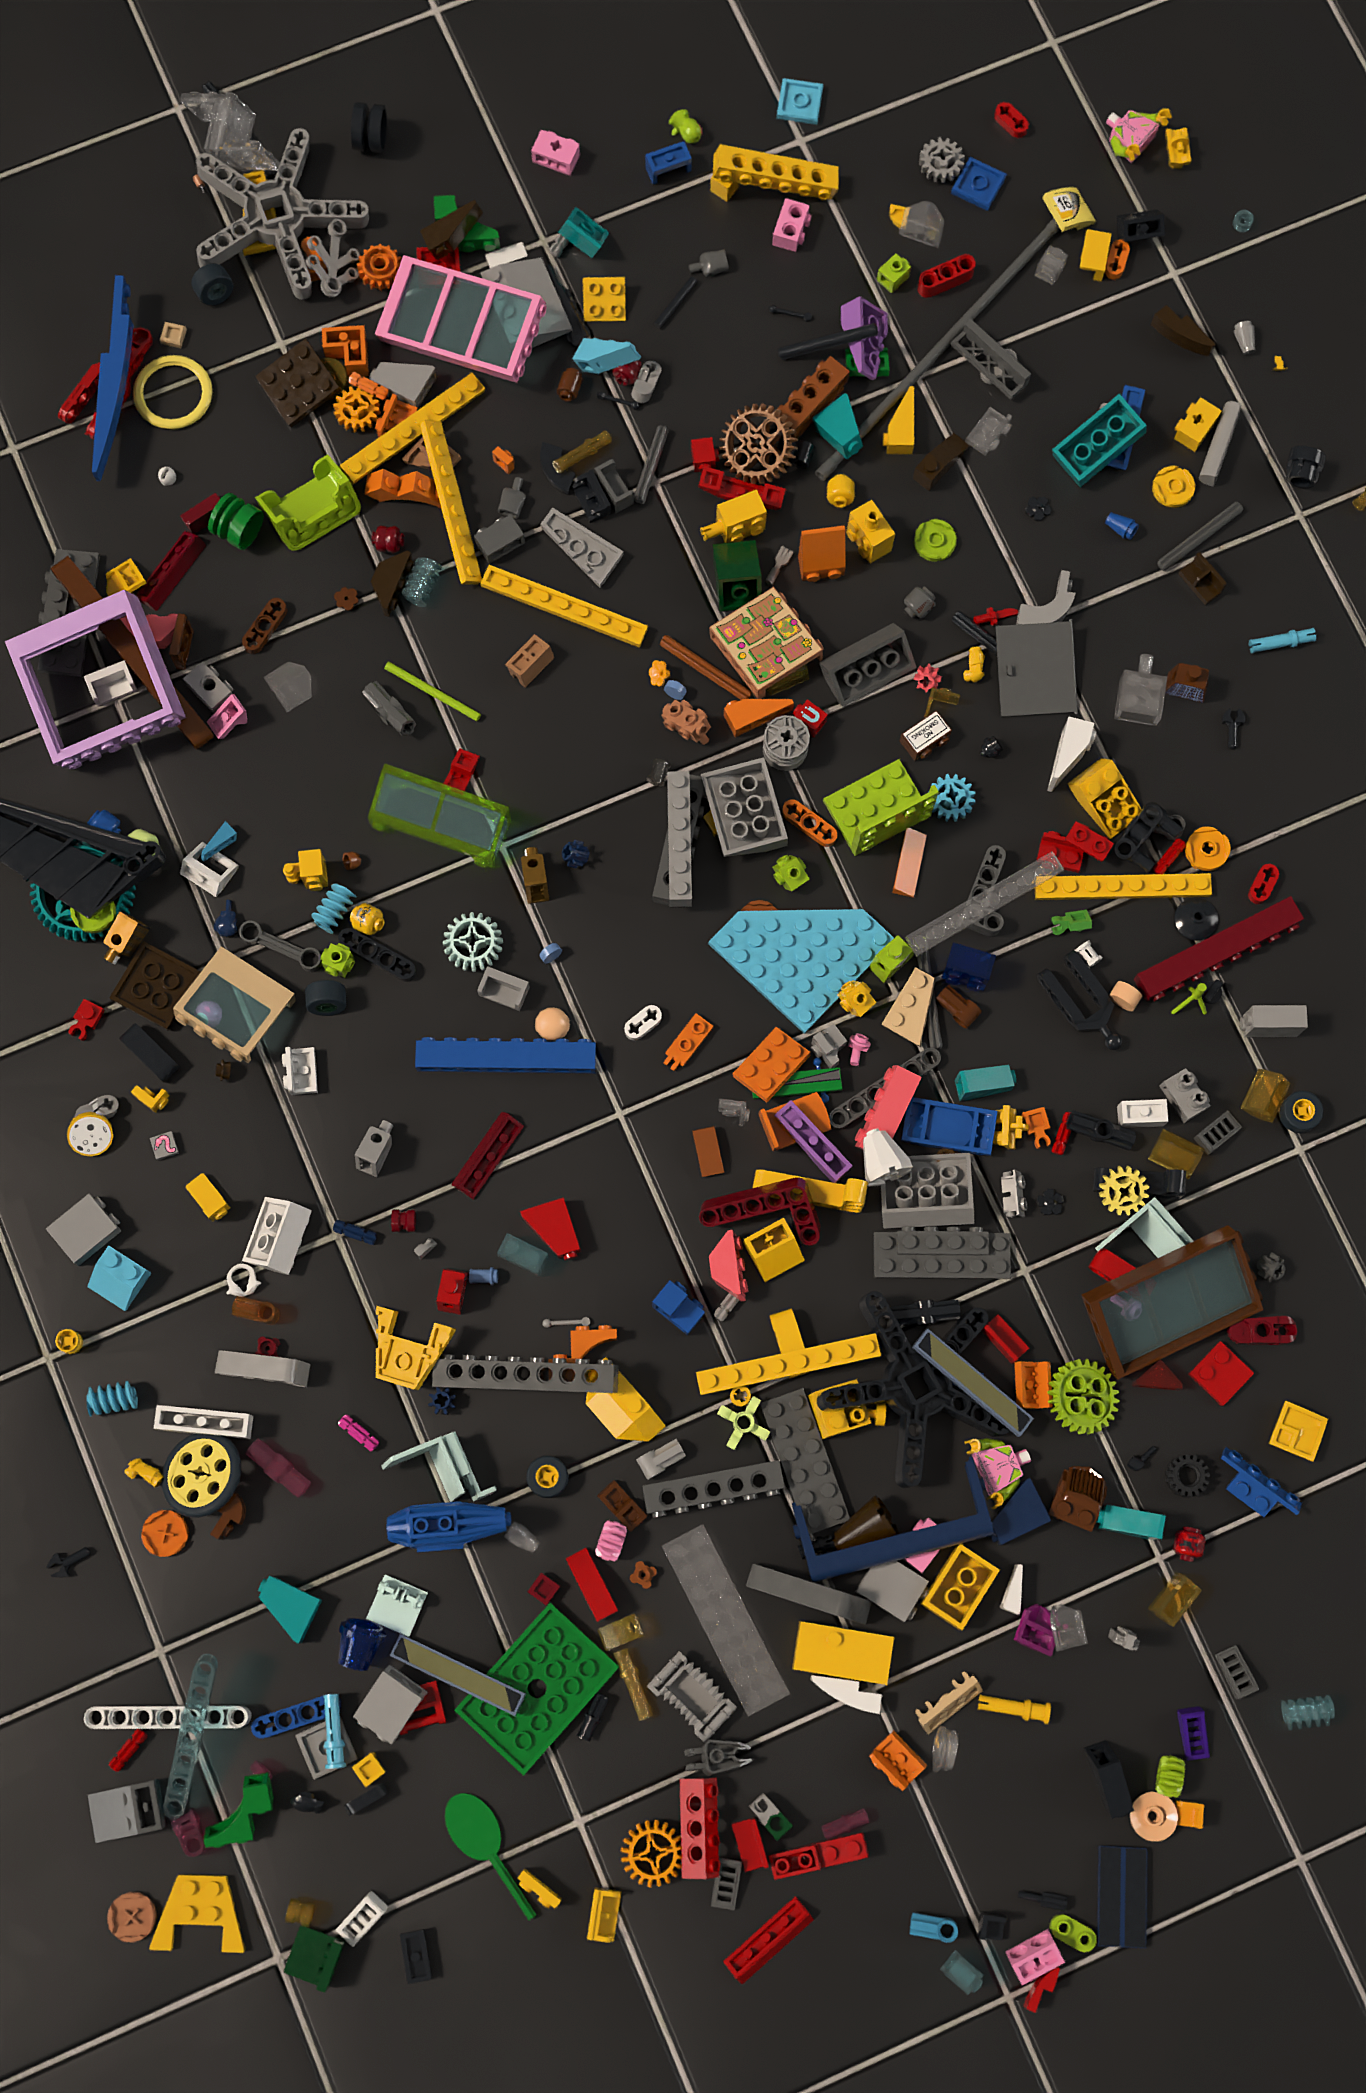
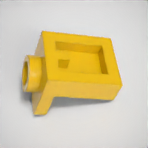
[131,1085,170,1113]

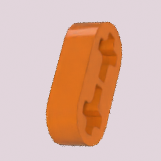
[1104,239,1130,280]

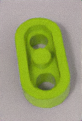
[1050,1914,1096,1952]

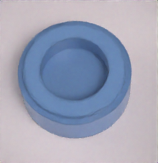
[664,680,686,700]
[540,943,562,964]

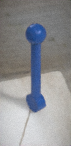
[813,1058,829,1104]

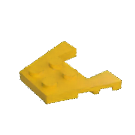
[376,1306,456,1390]
[150,1874,245,1953]

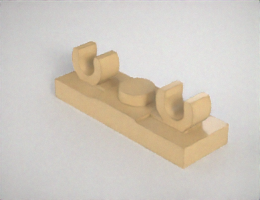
[915,1672,983,1735]

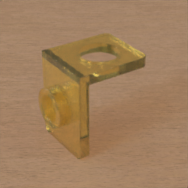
[924,688,960,718]
[598,1614,643,1651]

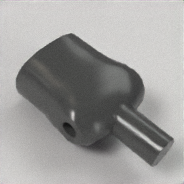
[689,249,729,277]
[497,477,526,519]

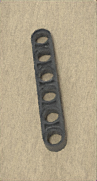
[829,1048,941,1130]

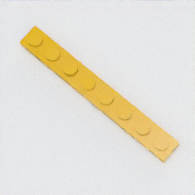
[339,372,485,485]
[420,420,482,585]
[481,565,648,648]
[1034,873,1212,900]
[696,1333,881,1395]

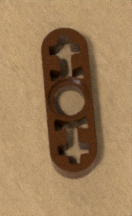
[242,598,287,654]

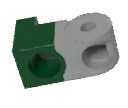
[749,1793,793,1841]

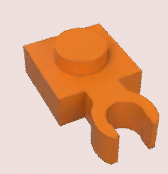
[1022,1107,1050,1149]

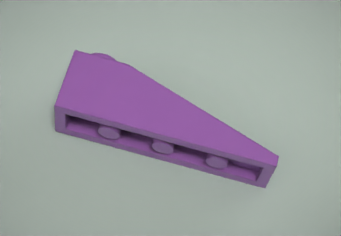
[774,1100,853,1183]

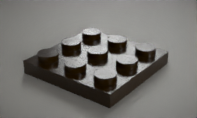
[255,338,341,428]
[109,941,201,1031]

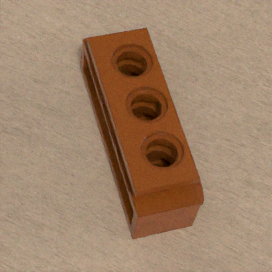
[775,356,850,439]

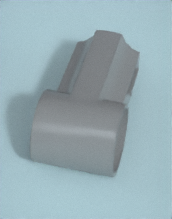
[636,1439,686,1480]

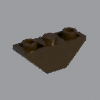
[371,551,414,617]

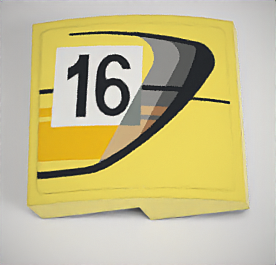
[1043,187,1096,232]

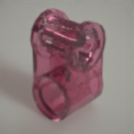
[170,1808,208,1857]

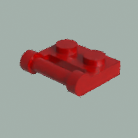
[400,1681,447,1735]

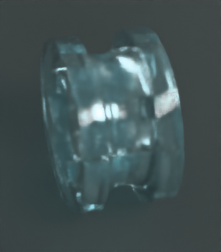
[1233,210,1254,232]

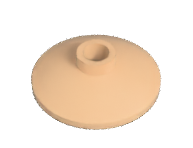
[1130,1792,1178,1841]

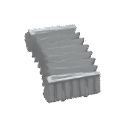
[647,1651,737,1743]

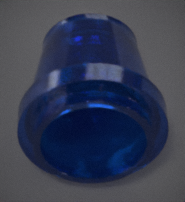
[338,1618,386,1671]

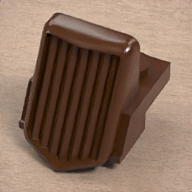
[1048,1466,1108,1532]

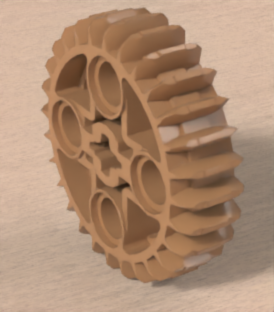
[719,404,798,484]

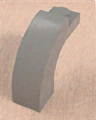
[1016,570,1075,625]

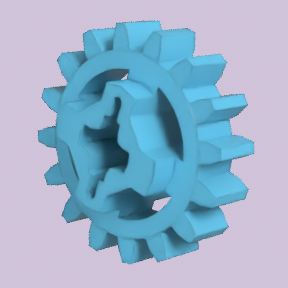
[928,774,975,822]

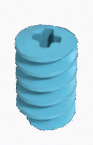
[311,884,357,934]
[86,1381,138,1417]

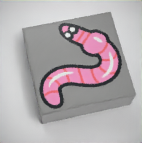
[150,1131,179,1161]

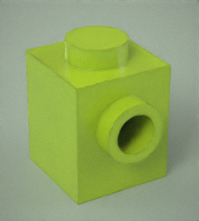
[877,254,911,293]

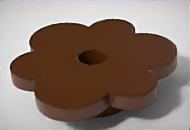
[334,587,358,611]

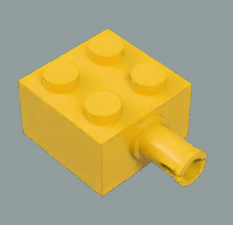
[700,490,767,543]
[846,500,895,563]

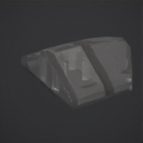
[899,201,944,248]
[263,662,312,712]
[1050,1604,1087,1651]

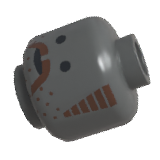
[904,586,936,619]

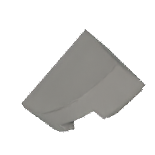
[414,1238,437,1260]

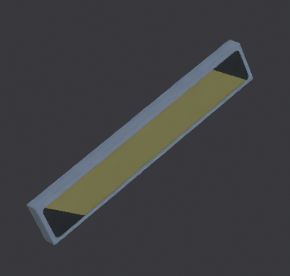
[912,1329,1034,1437]
[390,1634,526,1716]

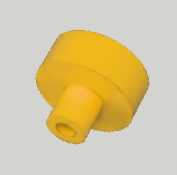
[867,1403,886,1426]

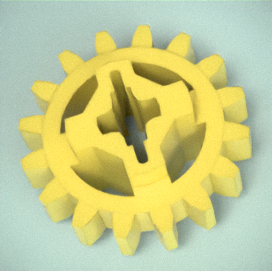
[1099,1166,1149,1215]

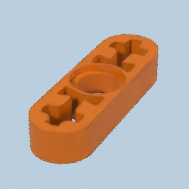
[782,800,837,847]

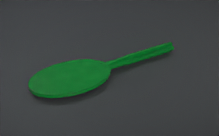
[445,1793,536,1920]

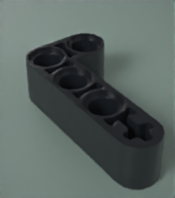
[1093,1167,1186,1199]

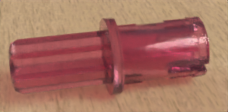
[821,1808,869,1839]

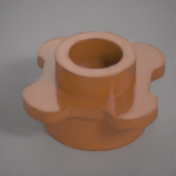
[630,1561,657,1589]

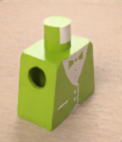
[869,935,914,983]

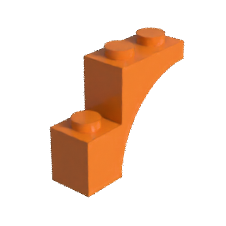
[365,469,441,509]
[548,1325,617,1382]

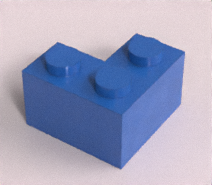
[652,1280,705,1336]

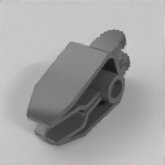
[684,1740,752,1777]

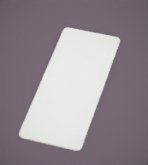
[485,242,527,268]

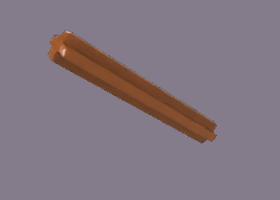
[660,635,752,700]

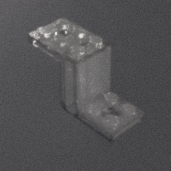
[180,92,280,170]

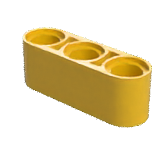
[770,1308,809,1378]

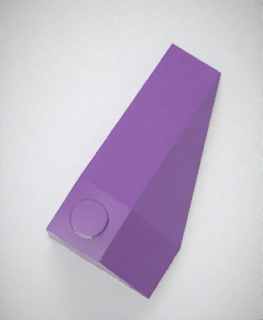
[841,297,888,380]

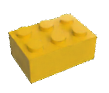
[920,1544,999,1630]

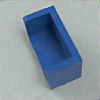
[645,141,692,185]

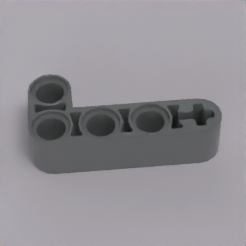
[961,845,1006,937]

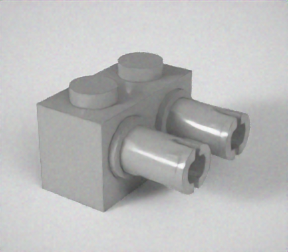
[1160,1068,1211,1123]

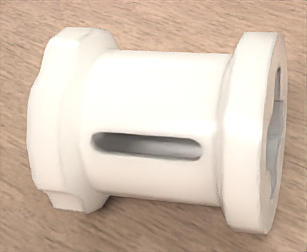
[1074,940,1102,968]

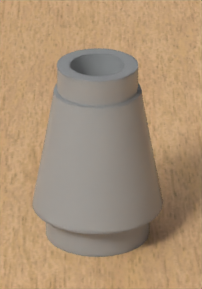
[1234,321,1256,355]

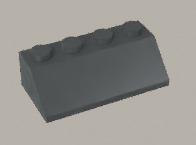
[819,623,917,707]

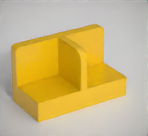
[1080,229,1111,281]

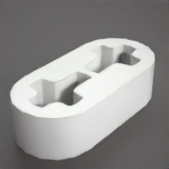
[624,1005,662,1041]

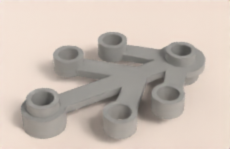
[305,219,360,297]

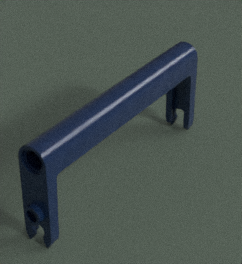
[792,1456,994,1583]

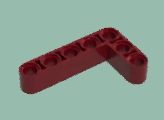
[699,1177,821,1245]

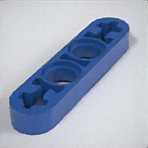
[251,1694,342,1739]

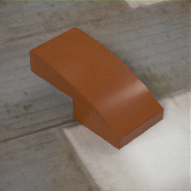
[692,1126,724,1177]

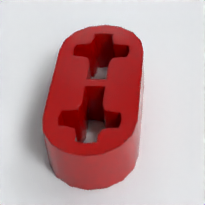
[995,102,1029,138]
[1248,864,1279,904]

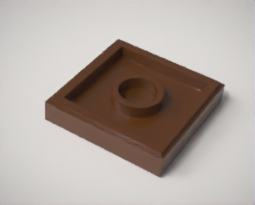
[169,613,194,671]

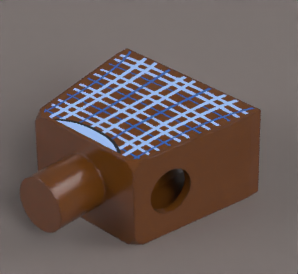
[1163,663,1209,703]

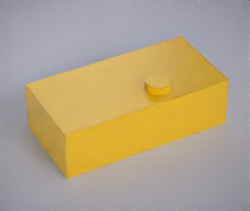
[792,1621,894,1685]

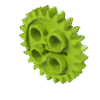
[1047,1359,1120,1435]

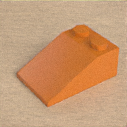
[798,525,846,582]

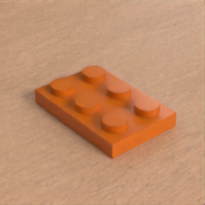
[733,1027,811,1103]

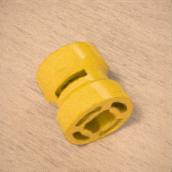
[55,1329,83,1354]

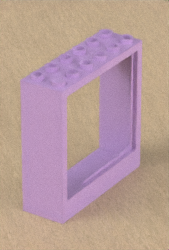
[5,590,186,770]

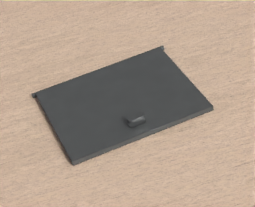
[995,619,1078,717]

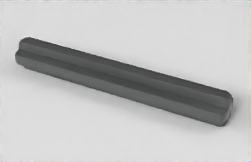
[634,425,668,504]

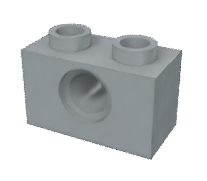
[183,662,233,714]

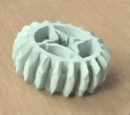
[443,912,503,972]

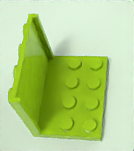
[823,759,939,856]

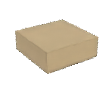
[160,322,187,348]

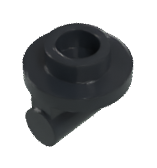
[1201,979,1223,1004]

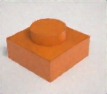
[492,446,515,474]

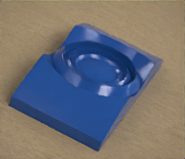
[901,1097,998,1156]

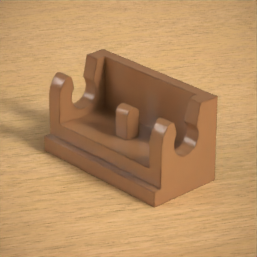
[505,634,555,687]

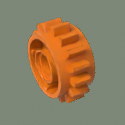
[357,244,402,291]

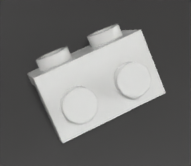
[282,1047,318,1095]

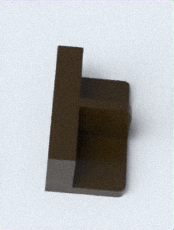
[1178,552,1227,606]

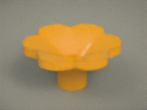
[649,660,670,687]

